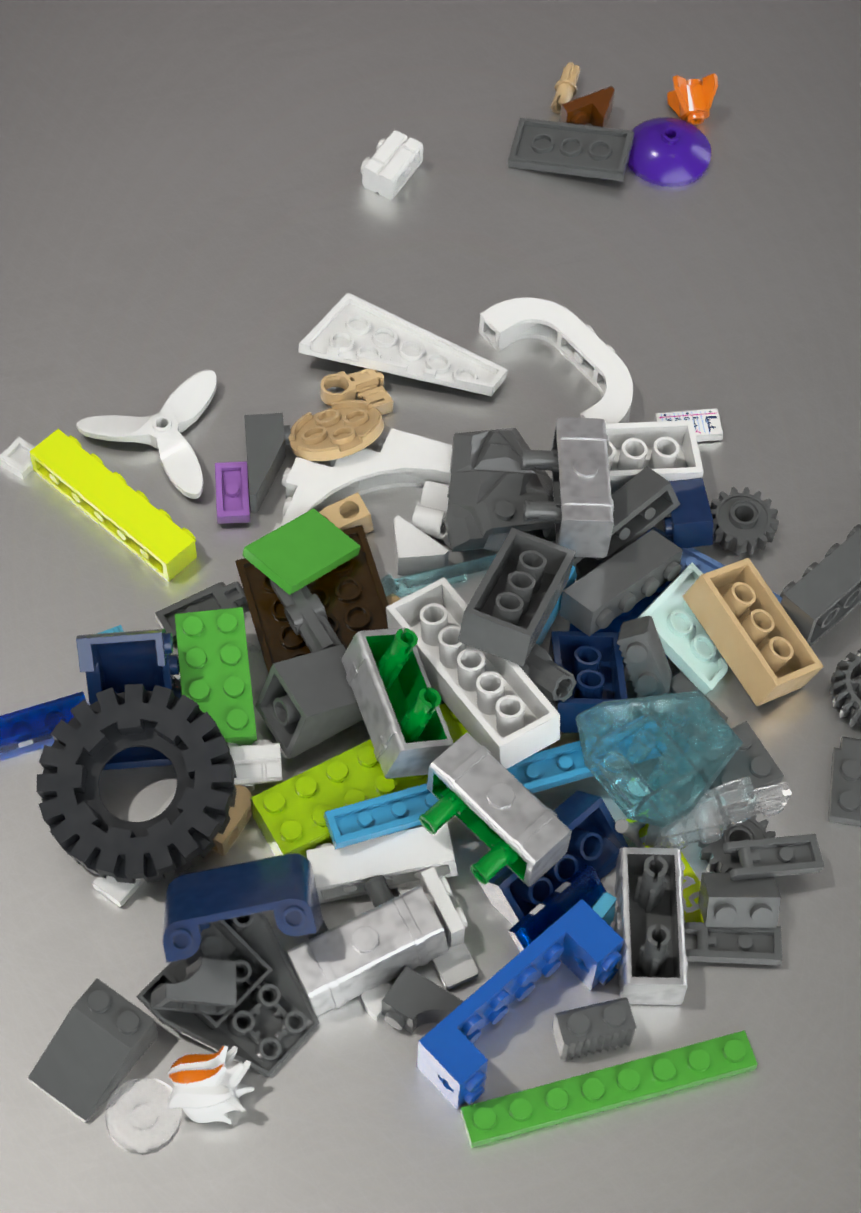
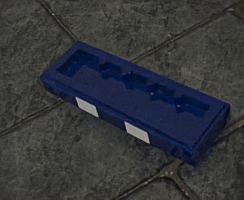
[0,691,86,754]
[508,864,607,952]

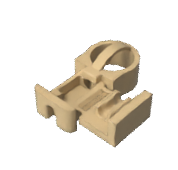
[320,368,393,415]

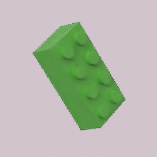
[174,607,257,746]

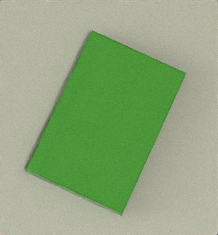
[242,508,361,595]

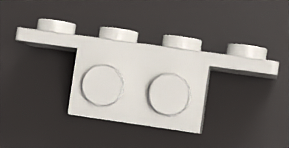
[396,866,479,989]

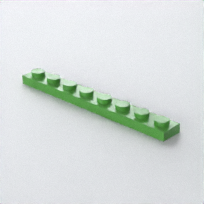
[460,1030,758,1148]

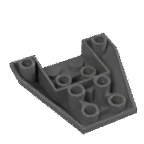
[136,912,320,1077]

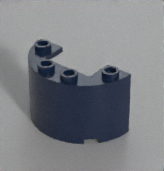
[76,629,182,770]

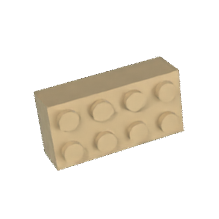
[682,558,824,707]

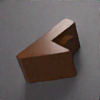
[560,86,615,127]

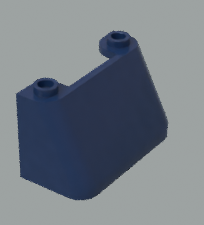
[163,853,323,963]

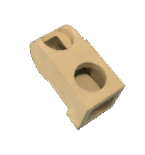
[319,492,374,534]
[212,785,252,856]

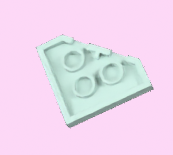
[638,562,728,695]

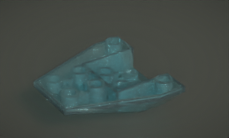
[576,691,743,828]

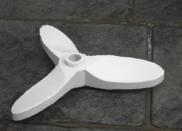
[76,370,217,499]

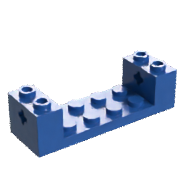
[417,899,624,1110]

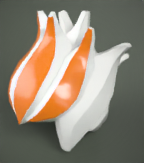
[167,1045,255,1124]

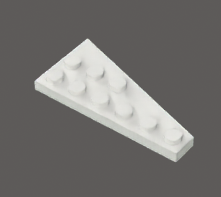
[298,293,508,396]

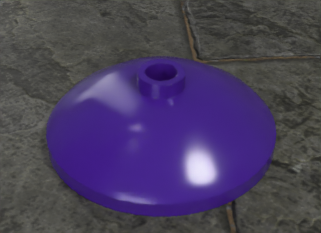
[628,117,711,187]

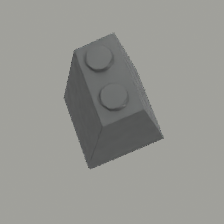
[255,644,363,759]

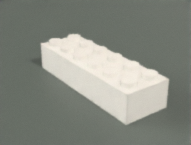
[386,577,560,769]

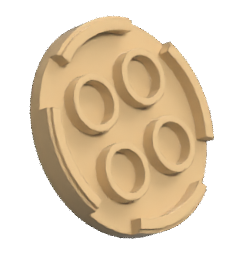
[288,400,384,461]

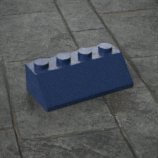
[478,790,629,942]

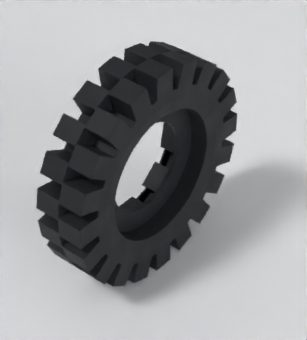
[37,684,237,884]

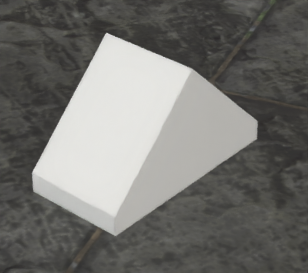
[393,515,449,575]

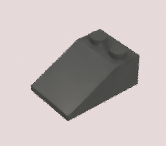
[28,978,159,1124]

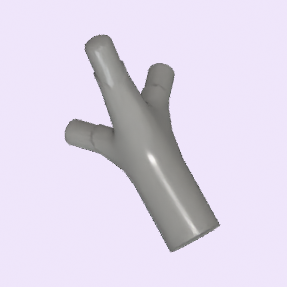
[615,817,649,848]

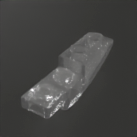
[654,777,792,850]

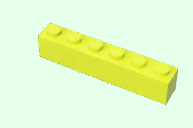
[29,429,197,582]

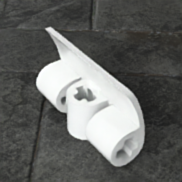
[411,481,509,552]

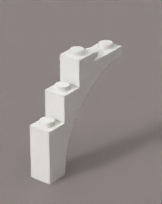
[273,428,452,531]

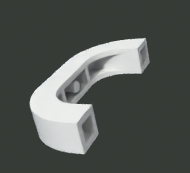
[479,297,633,424]

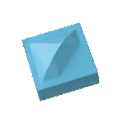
[592,892,617,926]

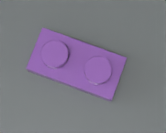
[215,461,250,524]

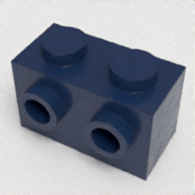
[663,478,713,548]

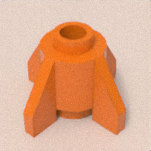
[667,73,718,125]

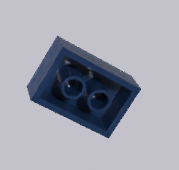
[549,631,628,734]

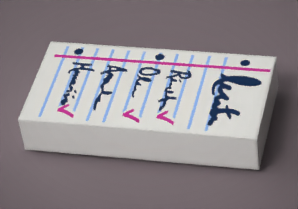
[654,408,723,442]

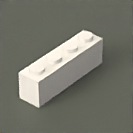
[306,823,458,904]

